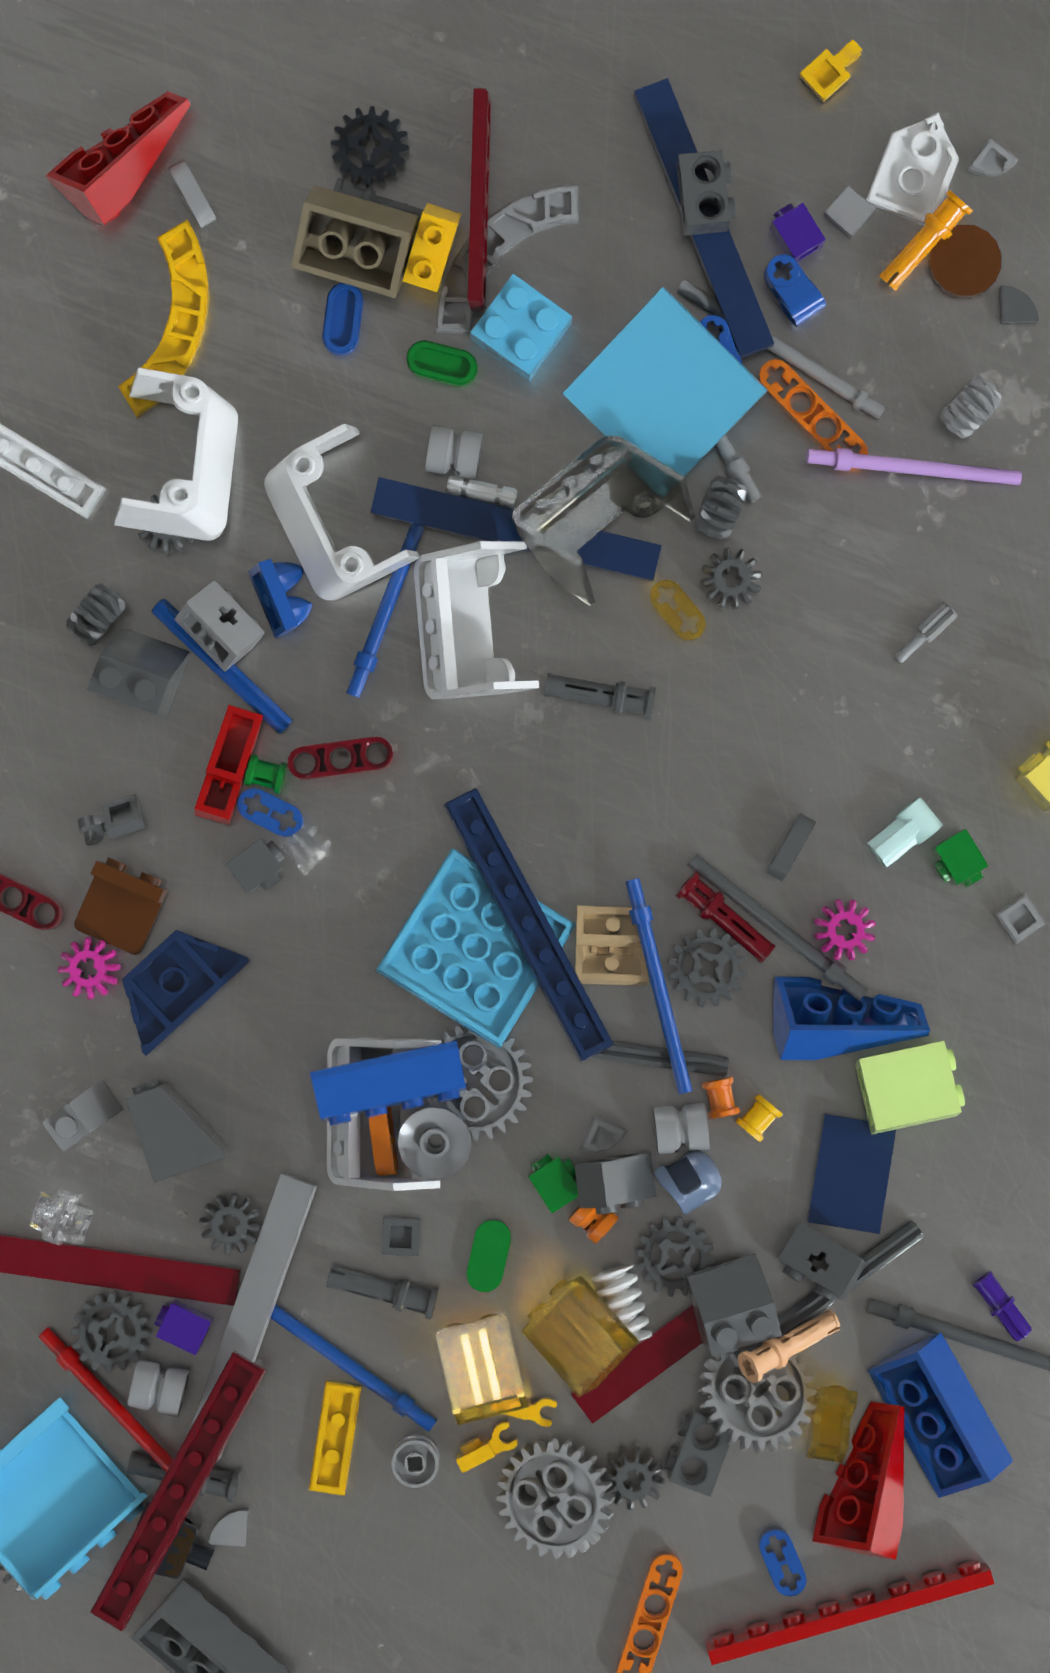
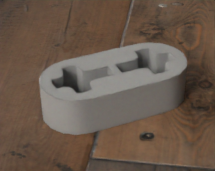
[168,159,217,228]

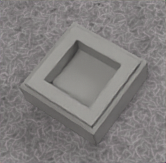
[824,185,875,238]
[994,894,1046,944]

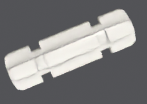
[446,475,517,508]

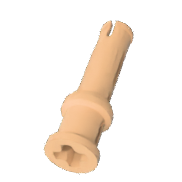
[737,1310,840,1383]

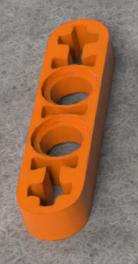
[758,359,868,472]
[616,1551,683,1673]

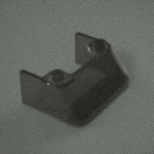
[512,435,695,606]

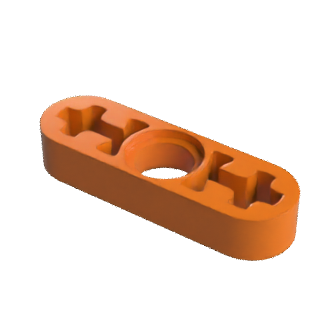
[369,1106,398,1177]

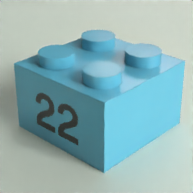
[470,274,572,382]

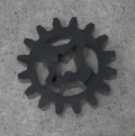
[330,106,410,188]

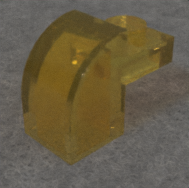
[806,1385,858,1463]

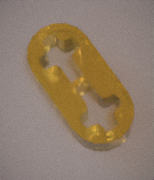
[650,579,706,642]

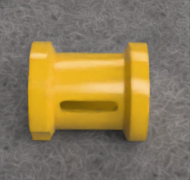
[735,1094,783,1142]

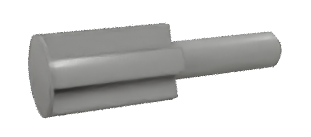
[895,602,958,663]

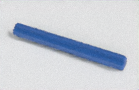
[152,599,292,734]

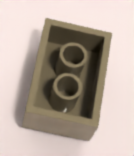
[290,185,419,298]

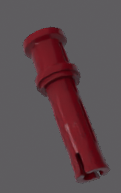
[675,871,776,963]

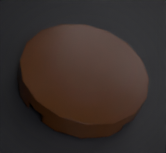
[929,225,1002,298]

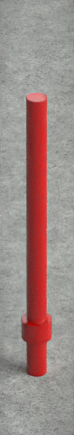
[38,1327,174,1473]

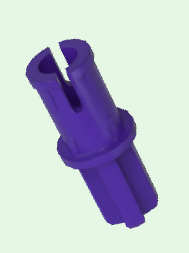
[972,1271,1032,1341]

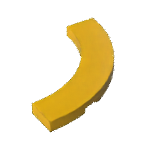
[118,219,209,419]

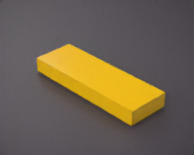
[309,1380,362,1496]

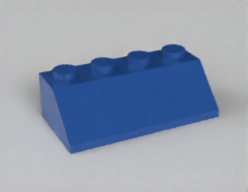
[310,1040,466,1126]
[867,1333,1013,1498]

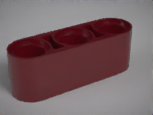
[288,737,394,780]
[0,872,65,930]

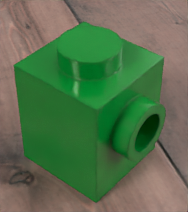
[930,829,989,888]
[528,1153,579,1214]

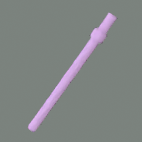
[806,448,1022,485]

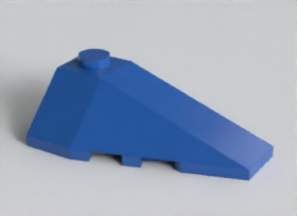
[773,977,930,1060]

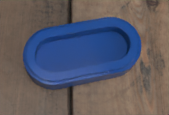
[322,283,364,356]

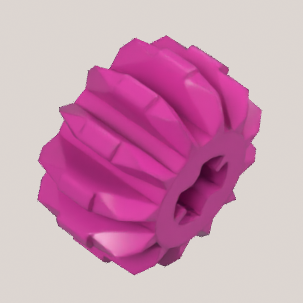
[814,899,876,960]
[58,937,121,999]

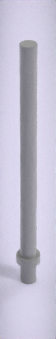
[677,279,886,419]

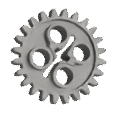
[423,1025,533,1142]
[697,1342,817,1454]
[496,1438,615,1559]

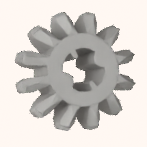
[940,376,1002,438]

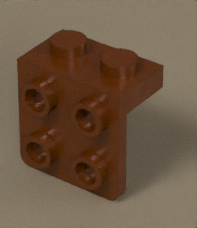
[74,857,168,955]

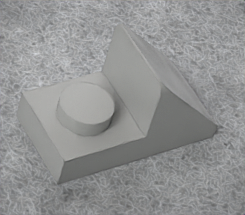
[41,1080,124,1152]

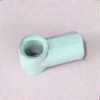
[866,797,943,867]

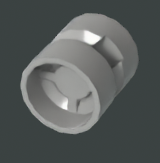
[425,425,483,479]
[653,1103,710,1155]
[128,1359,190,1417]
[391,1432,440,1488]

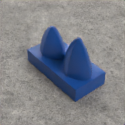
[248,559,313,639]

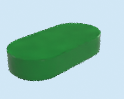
[406,340,478,387]
[466,1219,511,1292]

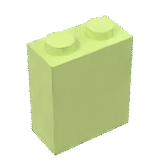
[855,1041,965,1135]

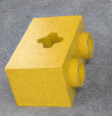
[402,203,462,292]

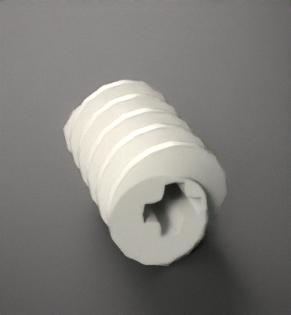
[591,1263,652,1345]

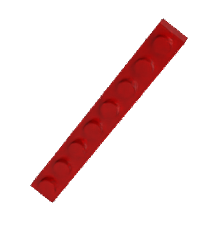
[705,1561,995,1666]

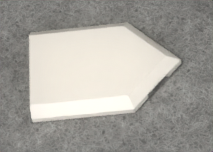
[866,113,959,226]

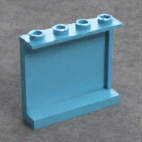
[0,1397,148,1600]

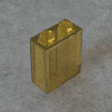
[521,1276,640,1397]
[435,1313,529,1425]

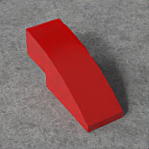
[194,705,263,827]

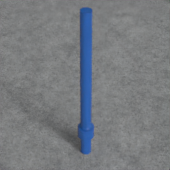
[346,524,425,698]
[625,878,693,1094]
[271,1304,437,1432]

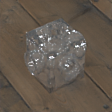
[30,1189,95,1245]

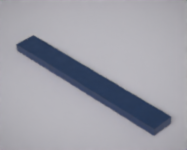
[634,78,774,358]
[370,477,662,581]
[443,788,614,1063]

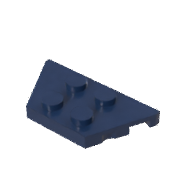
[122,930,251,1056]

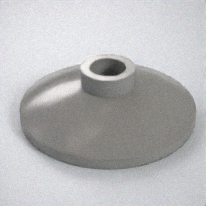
[398,1107,471,1180]

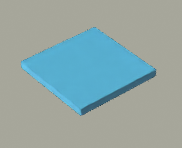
[563,287,768,496]
[375,848,576,1049]

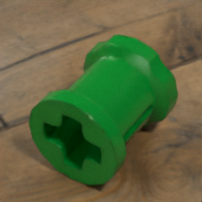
[244,754,288,794]

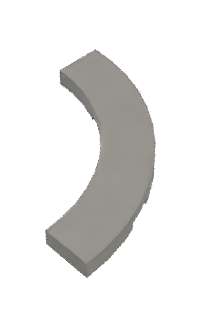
[436,185,579,334]

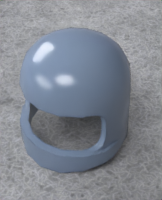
[654,1151,722,1215]

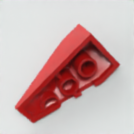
[46,91,191,225]
[812,1402,904,1560]

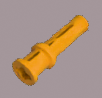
[879,189,973,291]

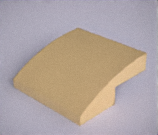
[575,906,648,986]

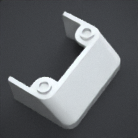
[114,368,238,540]
[264,423,420,601]
[414,541,539,699]
[327,1038,441,1191]

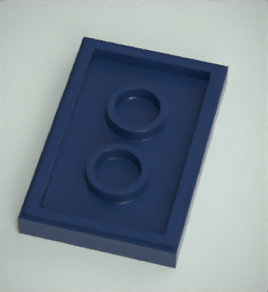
[807,1113,896,1234]

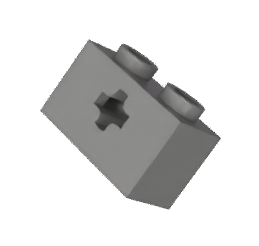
[174,580,265,672]

